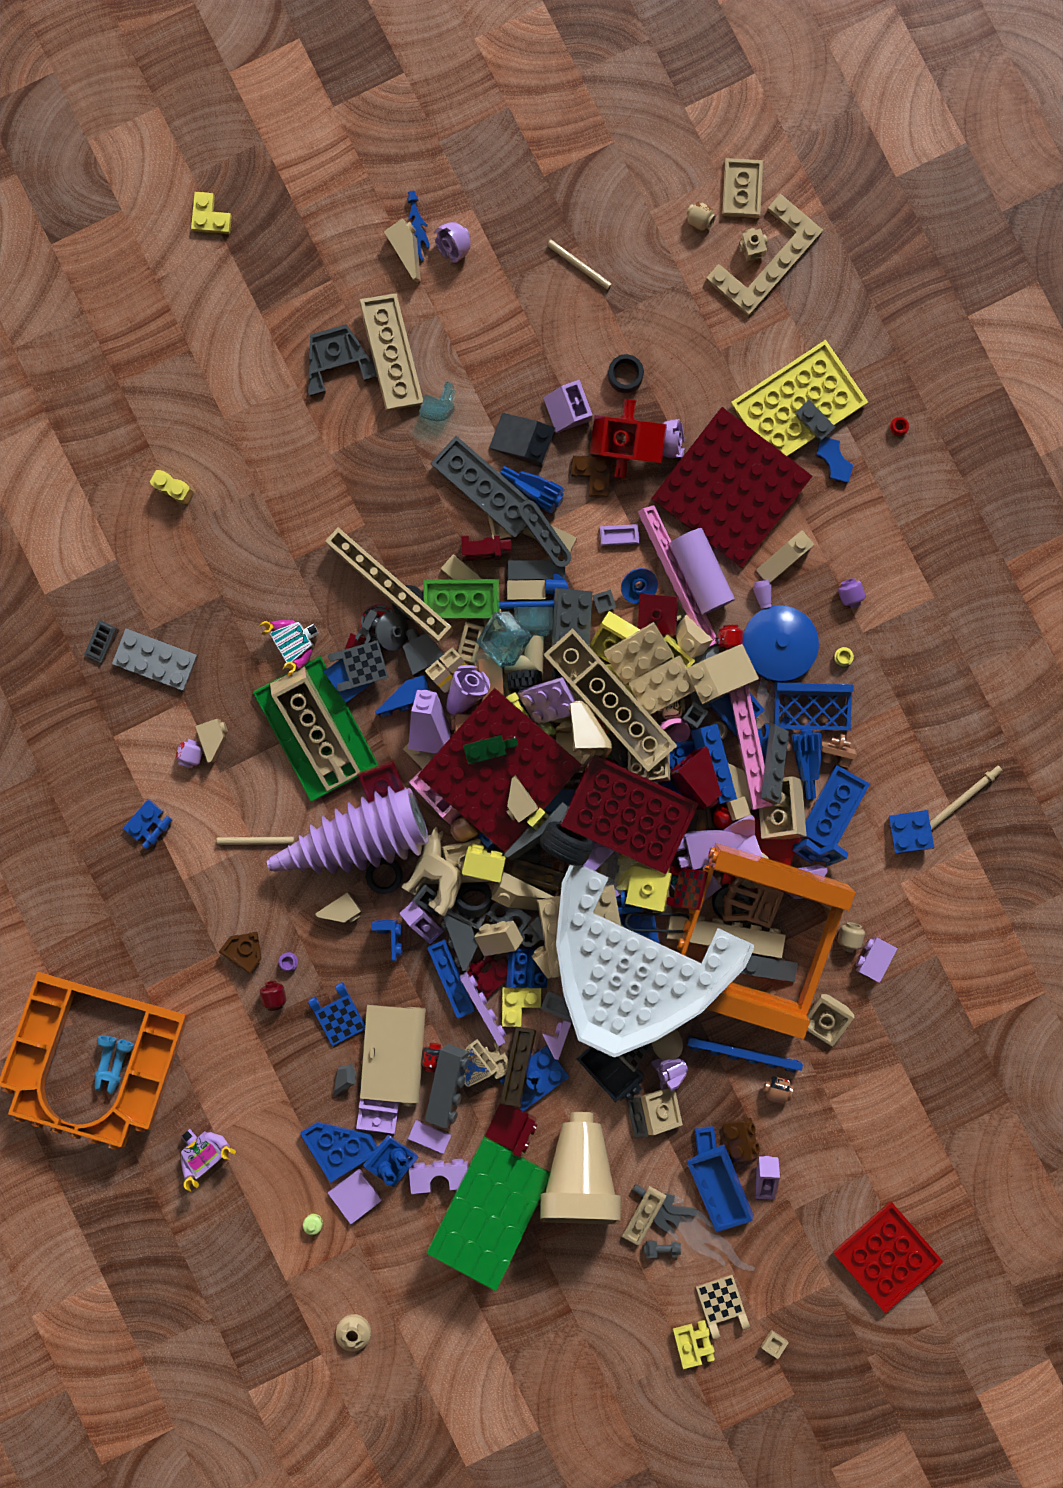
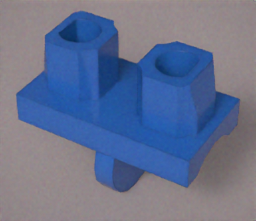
[616,890,643,922]

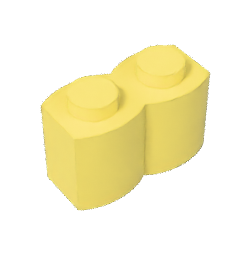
[150,470,194,504]

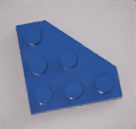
[300,1122,378,1183]

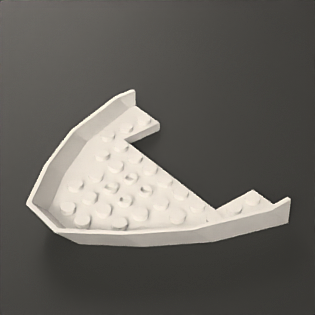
[556,864,754,1058]

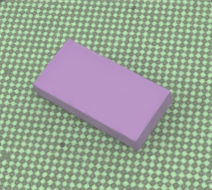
[600,524,639,546]
[408,1120,451,1154]

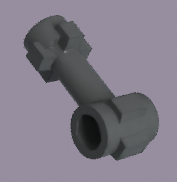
[644,1241,681,1258]

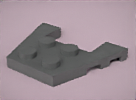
[308,324,377,396]

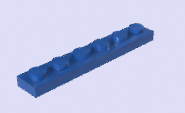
[686,1036,803,1073]

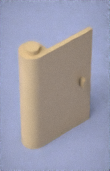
[360,1005,426,1106]

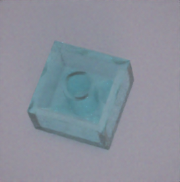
[476,611,533,667]

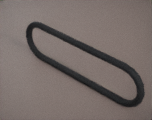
[625,912,690,933]

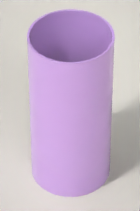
[669,528,735,615]

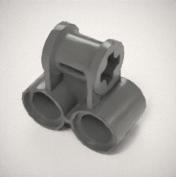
[521,915,544,947]

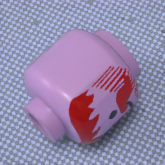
[175,739,203,768]

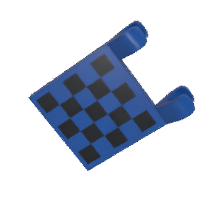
[308,982,365,1046]

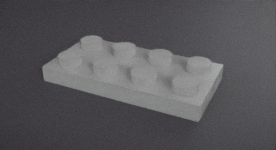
[112,629,198,691]

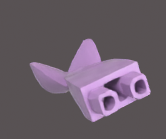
[677,815,763,870]

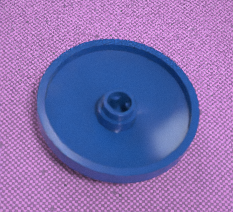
[743,605,819,682]

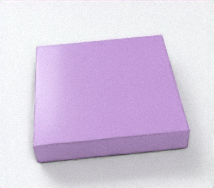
[328,1168,382,1224]

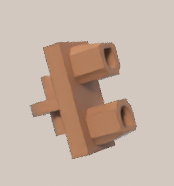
[821,734,857,768]

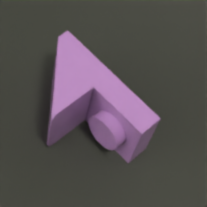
[542,1019,571,1060]

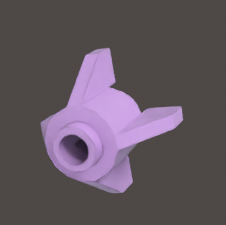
[652,1058,688,1091]

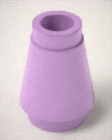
[753,580,771,609]

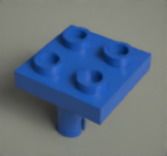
[363,1135,419,1187]

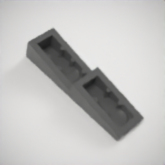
[504,802,568,862]

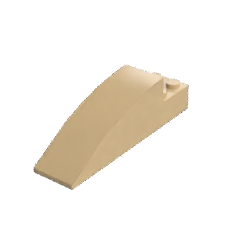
[543,628,677,772]

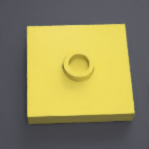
[625,865,672,912]

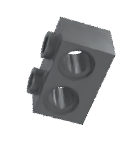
[487,902,532,934]

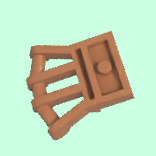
[722,877,784,928]

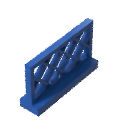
[773,682,854,731]

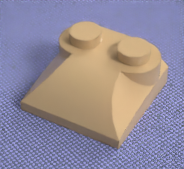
[807,994,854,1047]

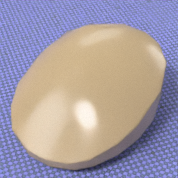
[651,1029,683,1060]

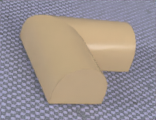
[504,636,544,675]

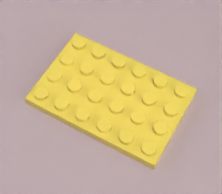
[731,340,868,456]

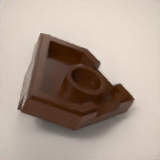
[219,932,262,975]

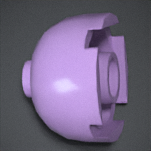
[434,222,471,263]
[662,419,685,458]

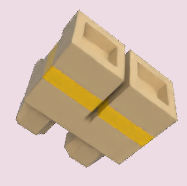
[425,647,467,693]

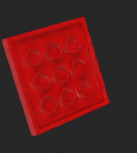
[833,1201,944,1313]

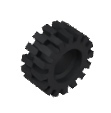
[507,670,543,692]

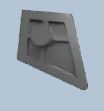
[334,1064,357,1096]

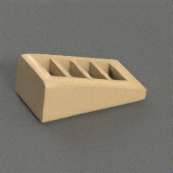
[458,620,485,663]

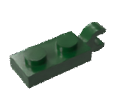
[463,735,519,764]

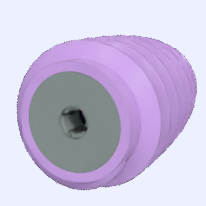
[267,786,428,874]

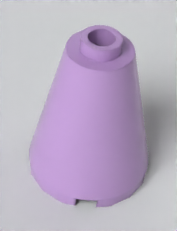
[446,665,490,716]

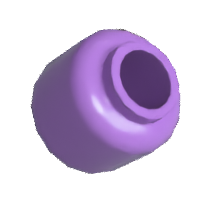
[838,578,866,608]

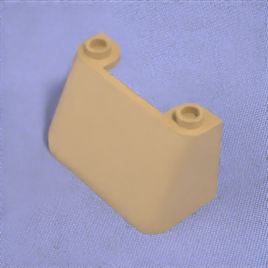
[555,701,612,773]

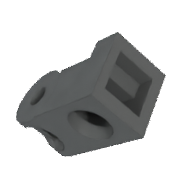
[682,702,708,730]

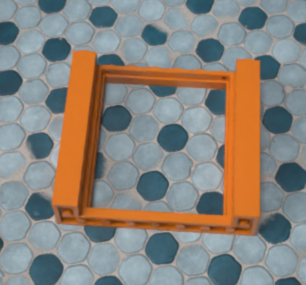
[677,842,856,1039]

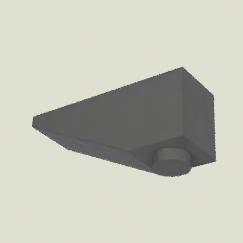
[740,954,798,982]

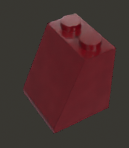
[670,746,722,810]

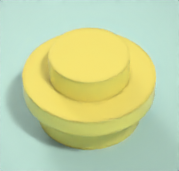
[834,647,854,667]

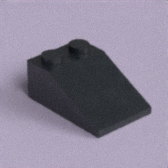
[489,413,556,468]

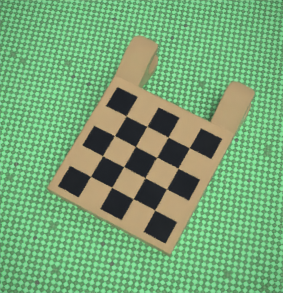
[696,1275,750,1339]

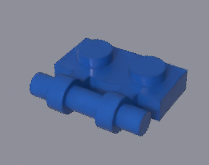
[123,799,173,849]

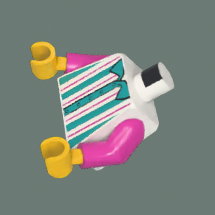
[259,620,319,676]

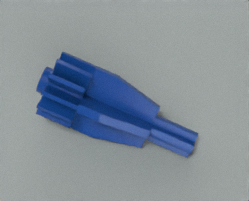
[500,466,565,513]
[792,729,822,799]

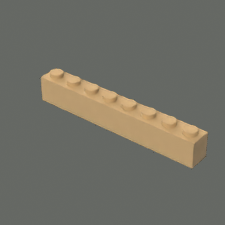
[325,527,454,645]

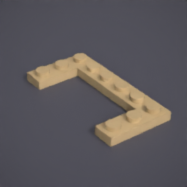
[706,194,823,317]

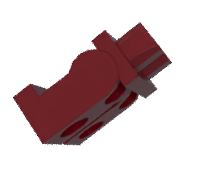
[461,536,511,561]

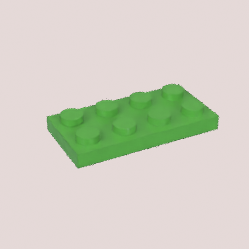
[423,579,500,618]

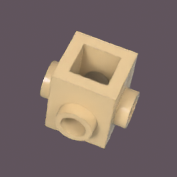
[739,228,768,261]

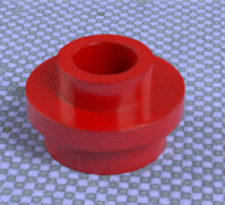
[890,417,909,436]

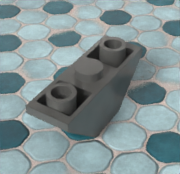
[441,914,478,971]

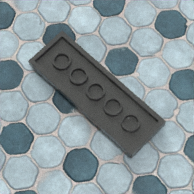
[431,436,541,539]

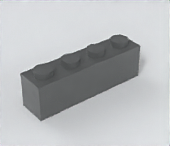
[425,1044,469,1129]

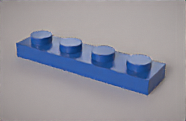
[427,939,475,1019]

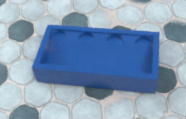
[687,1145,754,1232]

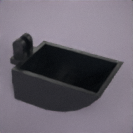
[576,1046,644,1103]

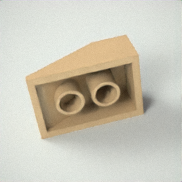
[686,644,759,704]

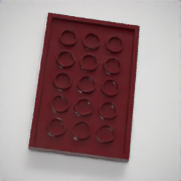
[560,754,699,874]

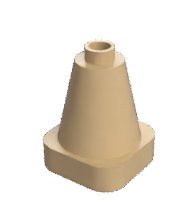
[540,1112,621,1224]

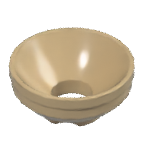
[336,1314,371,1352]

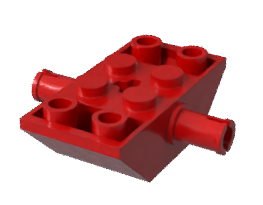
[590,399,667,478]

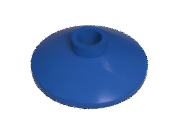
[621,568,658,604]

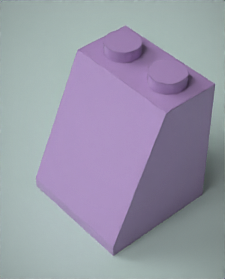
[408,690,452,753]

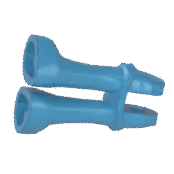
[94,1036,134,1094]

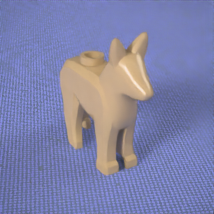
[402,827,463,916]

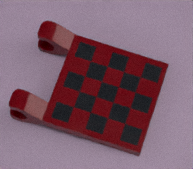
[666,866,708,911]

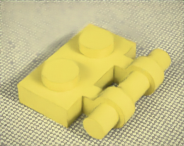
[673,1320,715,1369]

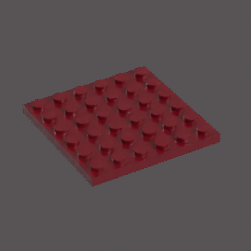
[651,407,813,568]
[417,687,582,853]

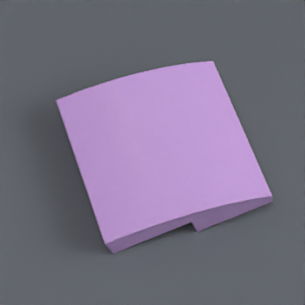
[356,1099,399,1135]

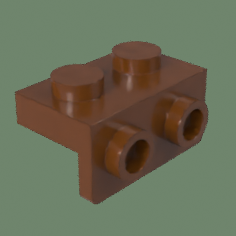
[723,1117,760,1162]

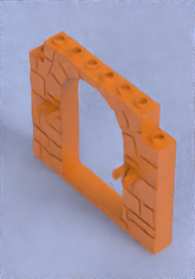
[0,972,188,1150]

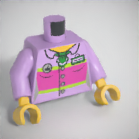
[181,1129,236,1192]

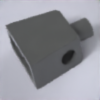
[403,627,443,676]

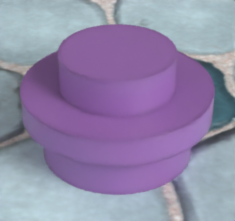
[279,952,298,972]

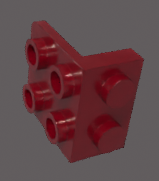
[486,1104,538,1157]

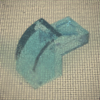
[419,382,456,421]

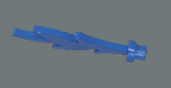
[407,191,430,261]

